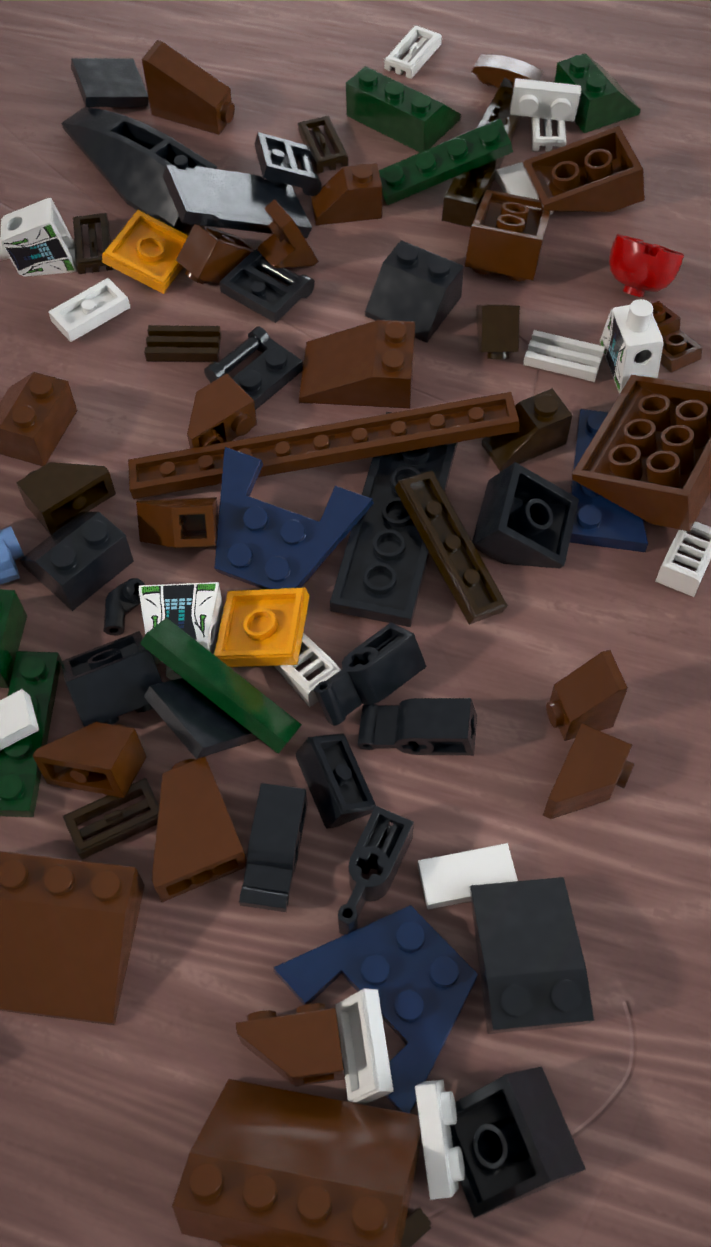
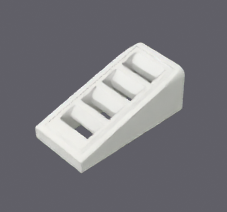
[655,521,711,597]
[274,633,341,708]

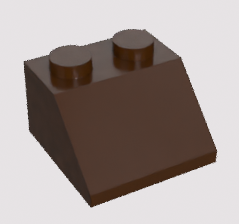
[0,372,77,466]

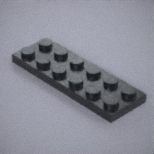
[330,412,458,627]

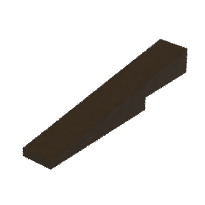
[442,85,522,228]

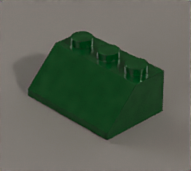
[346,66,461,153]

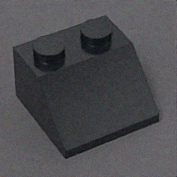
[365,240,464,343]
[472,462,579,569]
[20,511,134,611]
[60,631,162,727]
[450,1066,586,1218]

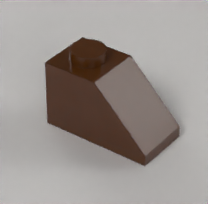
[311,163,382,226]
[176,224,255,284]
[546,650,628,741]
[33,722,147,798]
[543,724,634,819]

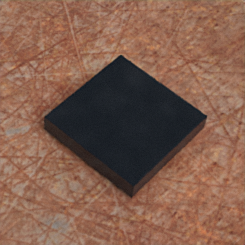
[71,58,149,107]
[144,678,258,759]

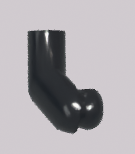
[103,578,145,636]

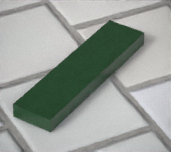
[140,618,302,754]

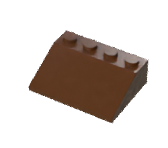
[572,375,711,532]
[0,851,145,1025]
[172,1079,422,1247]

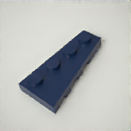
[570,409,648,552]

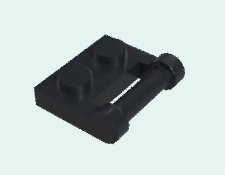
[254,132,322,196]
[219,249,315,323]
[204,326,303,410]

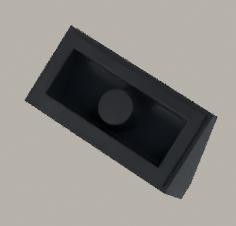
[296,733,376,829]

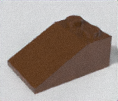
[522,126,645,212]
[464,189,551,281]
[299,320,415,409]

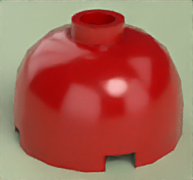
[609,234,684,298]

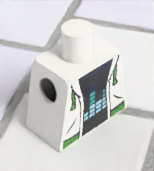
[0,198,76,277]
[600,299,663,394]
[139,582,223,680]

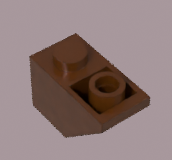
[187,374,257,449]
[136,497,218,548]
[236,1003,345,1087]

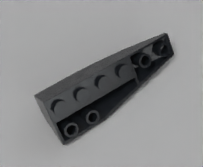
[62,107,217,230]

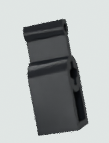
[313,622,427,726]
[358,698,477,756]
[239,783,308,912]
[338,806,414,935]

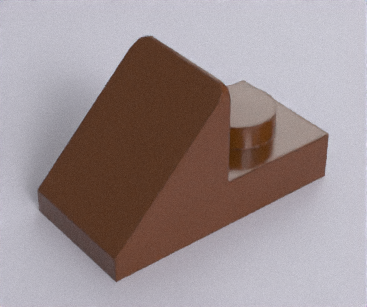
[258,199,319,268]

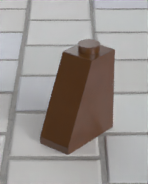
[141,40,235,135]
[152,757,247,902]

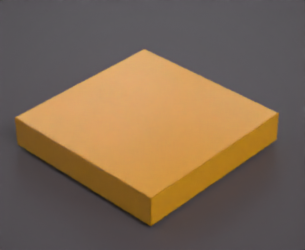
[102,210,188,294]
[214,587,310,667]

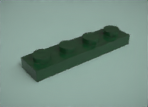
[379,118,513,206]
[0,651,62,818]

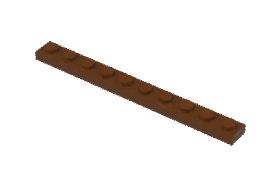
[128,392,519,499]

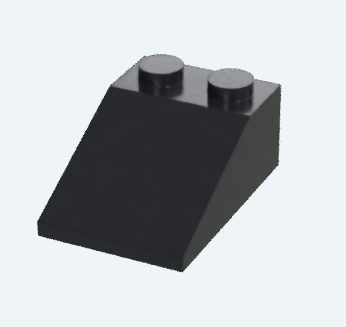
[469,877,594,1034]

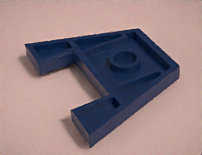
[214,447,374,589]
[273,905,478,1113]

